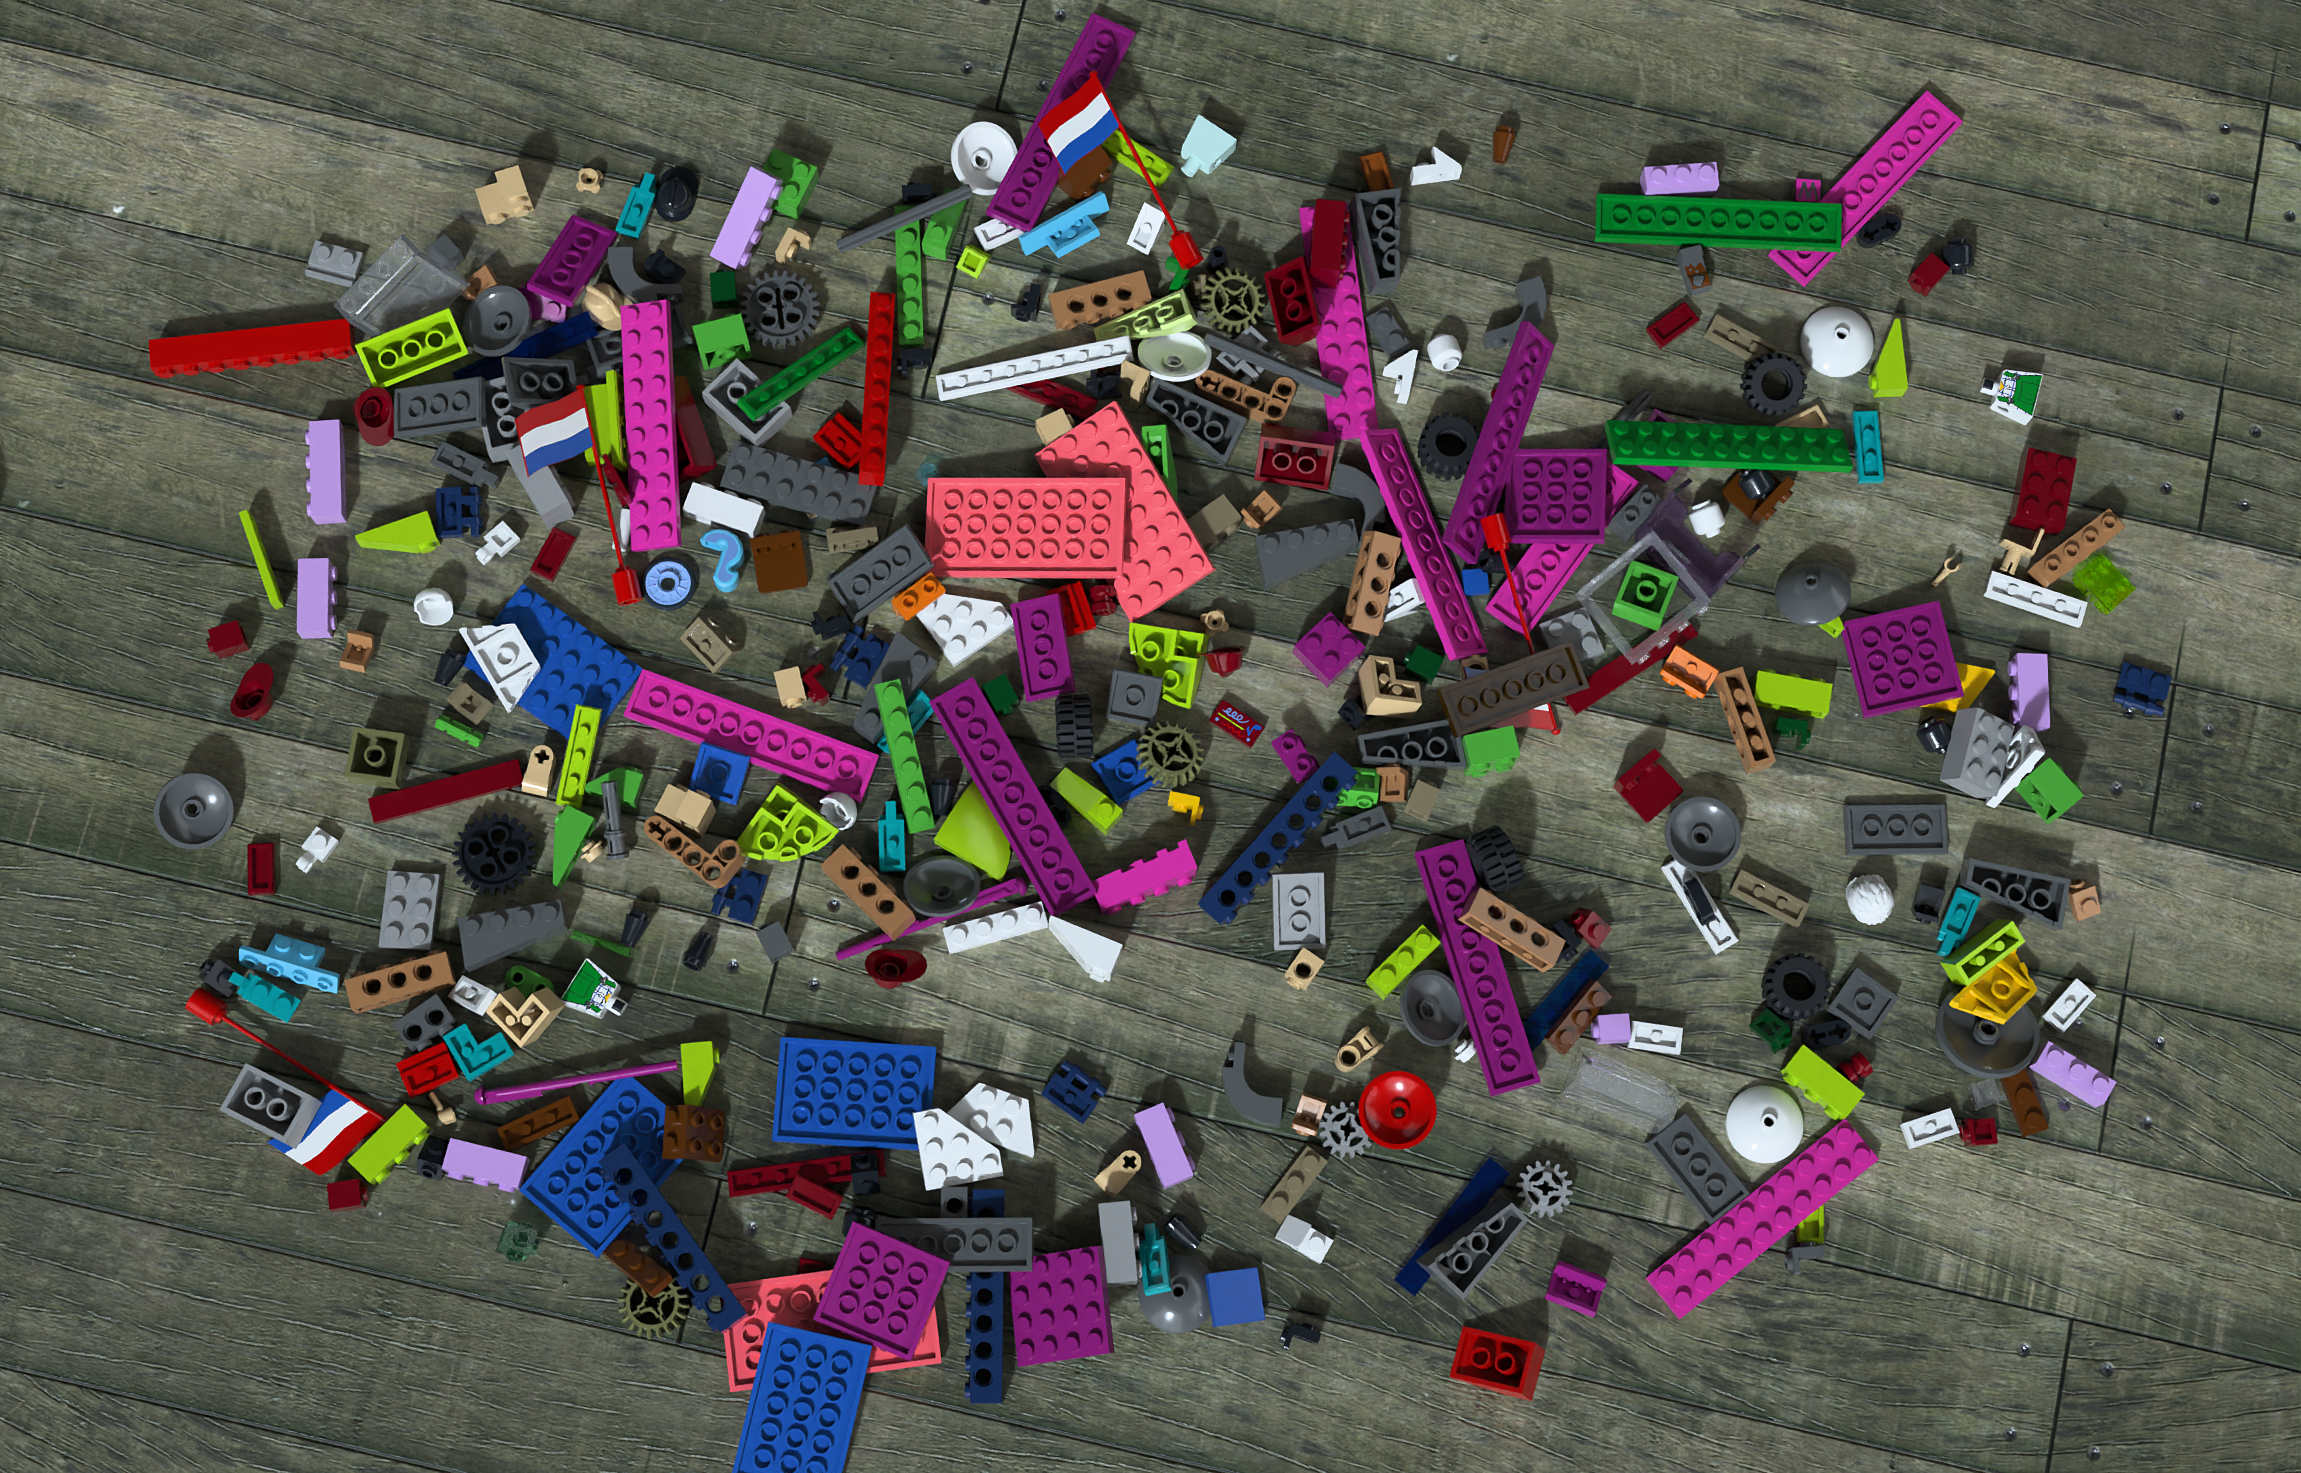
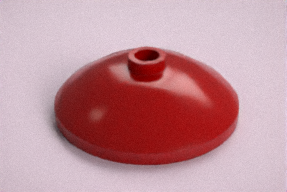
[1358,1071,1437,1150]

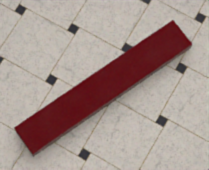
[1563,614,1698,716]
[368,759,523,824]
[727,1149,886,1198]

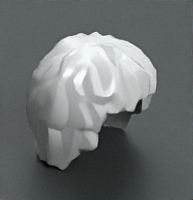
[1846,874,1895,925]

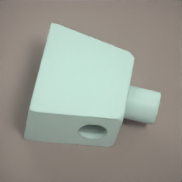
[1181,115,1237,177]

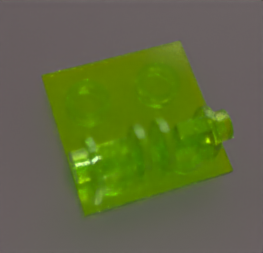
[2072,554,2136,616]

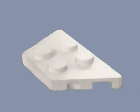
[459,623,541,713]
[1986,725,2045,808]
[947,1082,1034,1158]

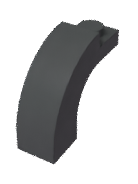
[608,247,684,305]
[1482,276,1547,350]
[1330,463,1385,549]
[1221,1042,1283,1127]

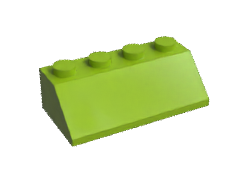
[355,307,469,388]

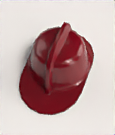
[353,387,394,446]
[1197,645,1246,678]
[230,663,274,721]
[865,949,927,989]

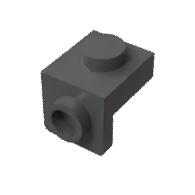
[1784,1242,1825,1276]

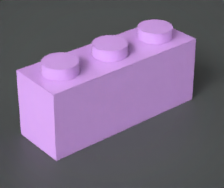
[1639,162,1719,197]
[297,558,338,639]
[2007,653,2050,733]
[2028,1041,2116,1108]
[1134,1103,1196,1189]
[441,1138,530,1193]

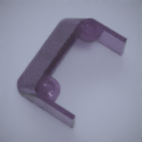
[1634,478,1761,603]

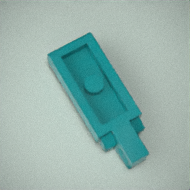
[615,172,657,241]
[877,689,934,754]
[878,801,906,872]
[1936,886,1981,958]
[228,972,301,1023]
[1139,1223,1172,1296]

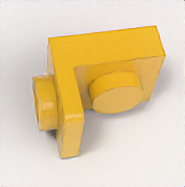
[1168,791,1204,826]

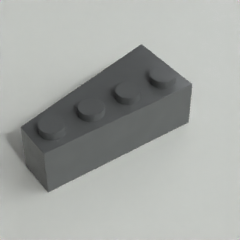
[1348,188,1401,296]
[1146,378,1247,469]
[1254,519,1359,592]
[853,631,937,746]
[1354,720,1467,770]
[1959,858,2071,931]
[458,899,568,973]
[1416,1198,1529,1300]

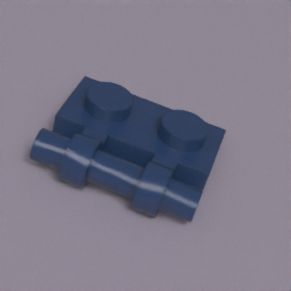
[436,487,483,539]
[829,625,890,690]
[2112,662,2172,716]
[711,869,768,926]
[1041,1059,1108,1125]

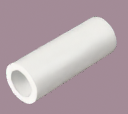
[612,509,631,552]

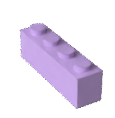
[710,166,783,269]
[305,419,347,524]

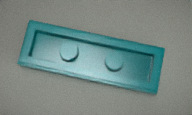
[1851,410,1884,484]

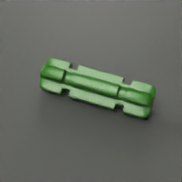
[435,715,484,747]

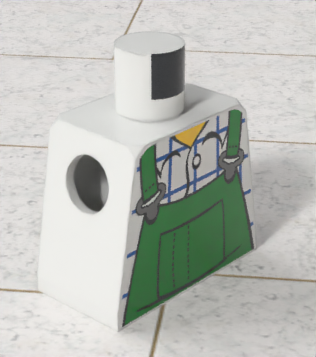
[1980,370,2043,425]
[561,958,628,1019]

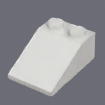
[1049,915,1123,983]

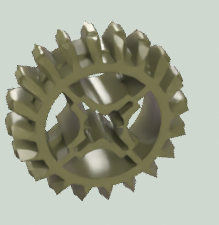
[1199,267,1265,334]
[1136,720,1204,789]
[618,1269,690,1340]

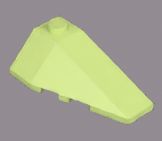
[1094,289,1198,342]

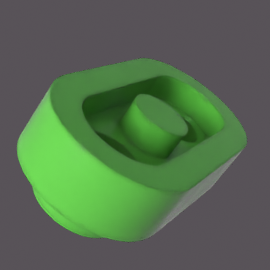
[505,966,555,999]

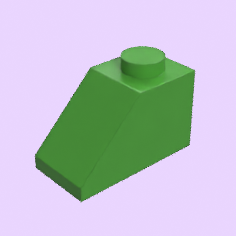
[585,766,646,808]

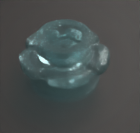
[916,463,940,487]

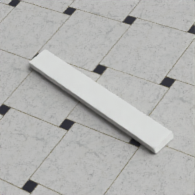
[936,335,1134,401]

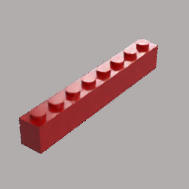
[858,292,895,486]
[149,318,356,378]

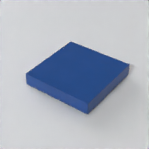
[1091,738,1160,806]
[688,741,752,805]
[1205,1267,1265,1327]

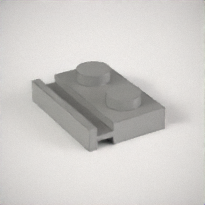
[304,240,365,288]

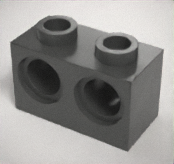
[1608,484,1664,543]
[393,994,458,1053]

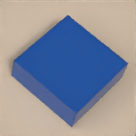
[1461,569,1490,596]

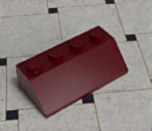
[674,376,717,484]

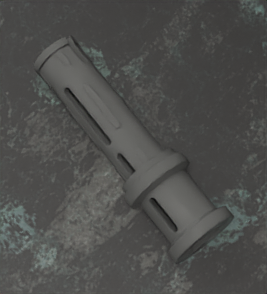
[601,780,630,860]

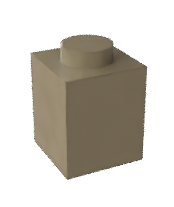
[1403,779,1441,822]

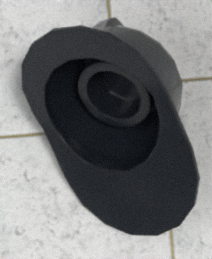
[655,167,698,222]

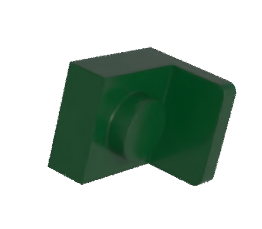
[1772,717,1811,750]
[1749,1008,1792,1054]

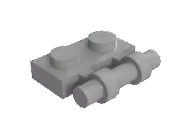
[1216,325,1280,386]

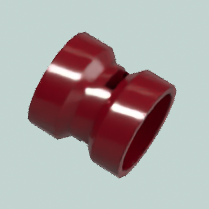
[1090,585,1116,616]
[1836,1052,1873,1085]

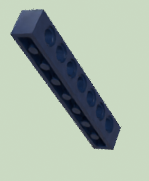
[1198,752,1358,926]
[598,1143,749,1334]
[965,1189,1005,1404]

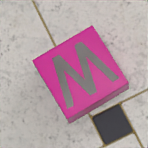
[1794,178,1821,203]

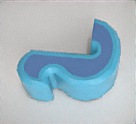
[700,529,745,592]

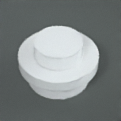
[1454,1039,1477,1063]

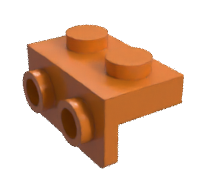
[891,572,946,621]
[1659,644,1720,699]

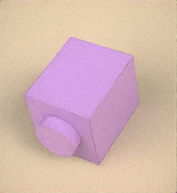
[1591,1013,1631,1045]

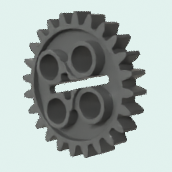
[740,270,820,349]

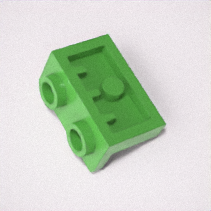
[1327,767,1380,809]

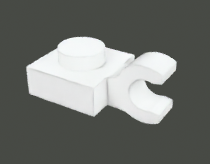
[475,521,520,565]
[296,827,339,874]

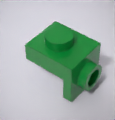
[1165,256,1191,295]

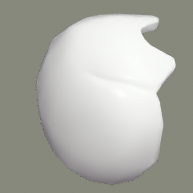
[414,587,453,625]
[820,792,857,830]

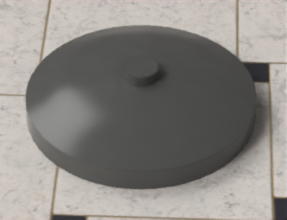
[1935,985,2040,1079]

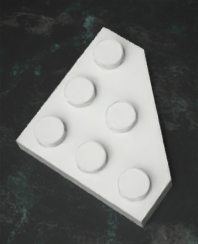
[915,594,1014,667]
[912,1107,1003,1191]

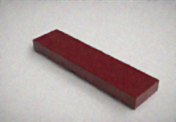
[1005,379,1098,422]

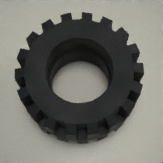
[1740,353,1807,415]
[1417,413,1480,481]
[1055,694,1093,759]
[1467,825,1523,895]
[1761,953,1831,1021]

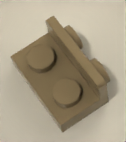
[826,522,879,554]
[680,615,742,674]

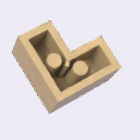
[475,165,534,225]
[1358,655,1422,720]
[654,784,716,838]
[485,987,565,1048]

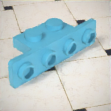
[1019,191,1109,258]
[239,933,340,993]

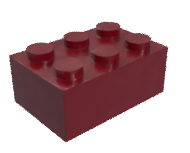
[1309,199,1350,289]
[2008,447,2077,536]

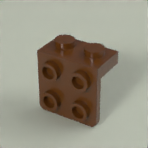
[1722,469,1795,526]
[750,529,808,594]
[662,1104,724,1163]

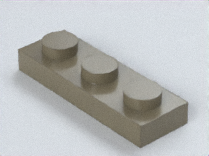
[1704,314,1782,372]
[1729,869,1810,928]
[1260,1146,1328,1224]

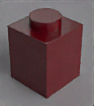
[1907,253,1950,297]
[206,620,250,659]
[327,1179,369,1212]

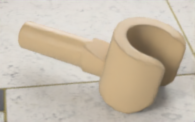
[1931,557,1962,588]
[428,1092,456,1125]

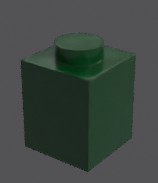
[710,269,738,309]
[1403,645,1444,686]
[982,674,1019,717]

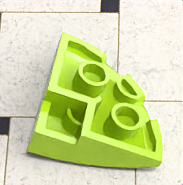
[1129,622,1209,709]
[934,780,1011,883]
[735,781,839,862]

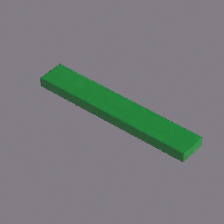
[737,326,864,422]

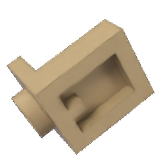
[775,227,812,265]

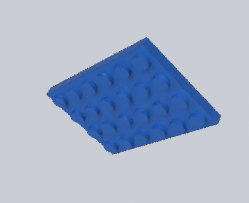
[463,584,643,741]
[772,1037,937,1151]
[519,1077,685,1259]
[732,1321,872,1473]

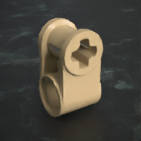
[522,745,556,797]
[1335,1026,1384,1072]
[1094,1150,1141,1199]

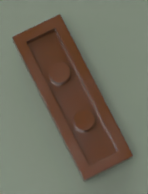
[1544,979,1612,1055]
[2000,1068,2049,1138]
[497,1096,580,1153]
[603,1235,673,1298]

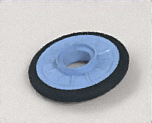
[641,557,696,611]

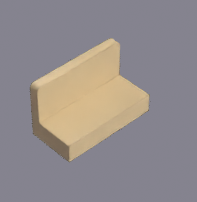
[1120,360,1150,409]

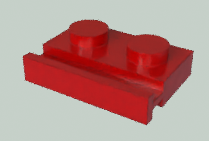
[813,412,861,472]
[1046,581,1096,638]
[396,1042,460,1099]

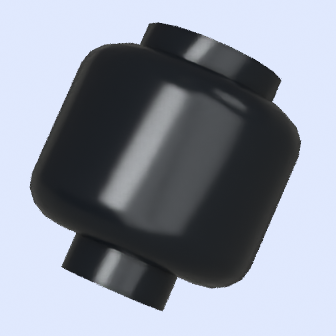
[1942,239,1975,275]
[1738,469,1775,502]
[1916,716,1952,755]
[842,1206,878,1238]

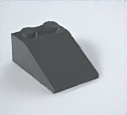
[501,357,577,411]

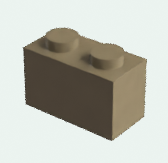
[1187,494,1241,550]

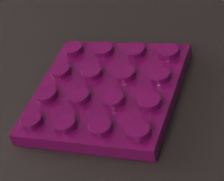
[1505,449,1607,544]
[1841,601,1964,719]
[813,1220,952,1361]
[1008,1246,1115,1367]

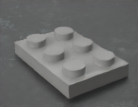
[378,871,441,952]
[1272,871,1326,950]

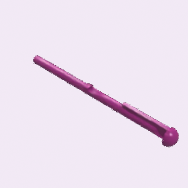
[835,877,1028,961]
[474,1060,679,1105]

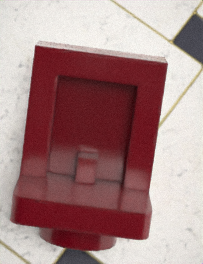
[802,663,830,707]
[1568,907,1612,949]
[1959,1118,1998,1147]

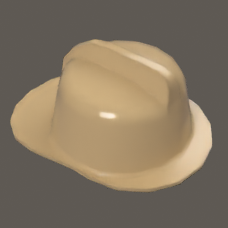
[582,283,633,331]

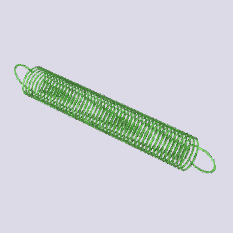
[565,929,638,957]

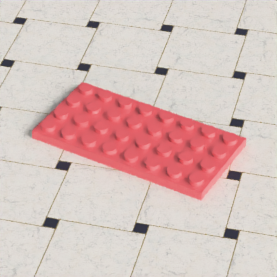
[1034,401,1216,623]
[923,478,1127,579]
[720,1270,942,1392]

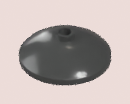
[463,285,532,357]
[1775,561,1851,626]
[153,772,233,849]
[1664,797,1741,872]
[903,855,980,917]
[1399,970,1465,1047]
[1138,1254,1211,1333]

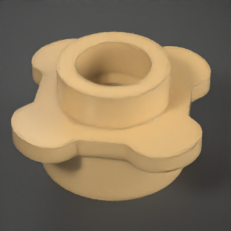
[576,168,603,193]
[1200,609,1229,637]
[580,840,605,863]

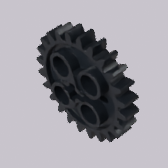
[452,812,537,896]

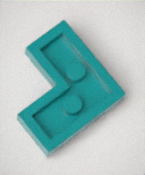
[443,1023,515,1082]

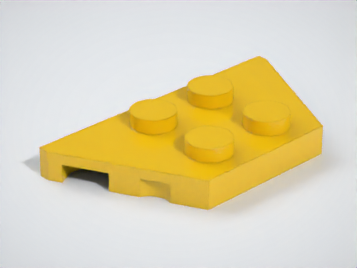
[1920,662,1995,714]
[1949,949,2038,1025]

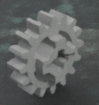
[1319,1102,1372,1159]
[1515,1160,1573,1218]

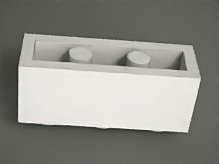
[682,482,765,539]

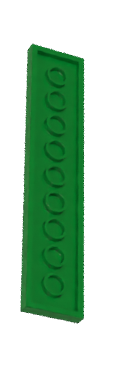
[1595,193,1842,252]
[1604,420,1853,473]

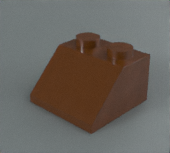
[1058,145,1113,203]

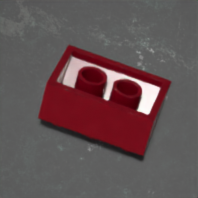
[1264,256,1322,347]
[1254,423,1336,490]

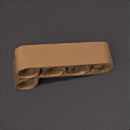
[1195,370,1296,425]
[643,816,746,888]

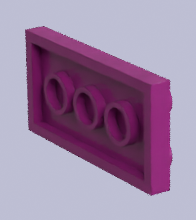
[527,214,617,308]
[1010,593,1077,703]

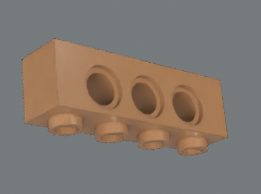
[1048,270,1151,330]
[2026,508,2125,589]
[1342,531,1401,636]
[1713,667,1776,775]
[821,844,916,941]
[1458,887,1566,973]
[344,950,457,1014]

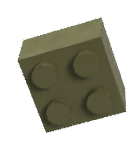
[344,727,410,790]

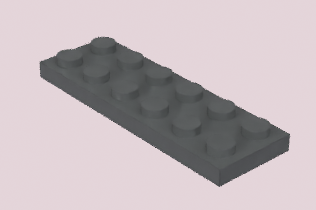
[720,441,878,527]
[875,1218,1034,1272]

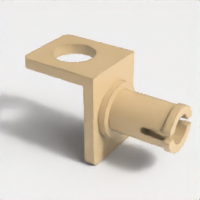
[1998,528,2045,576]

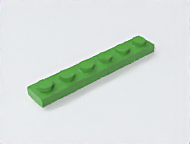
[894,206,924,348]
[873,679,935,834]

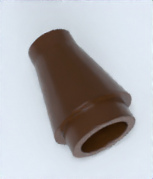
[1493,126,1517,164]

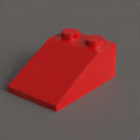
[1449,1326,1545,1401]

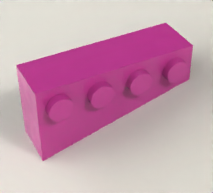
[1091,839,1197,916]

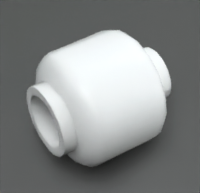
[1427,334,1462,371]
[1689,499,1726,538]

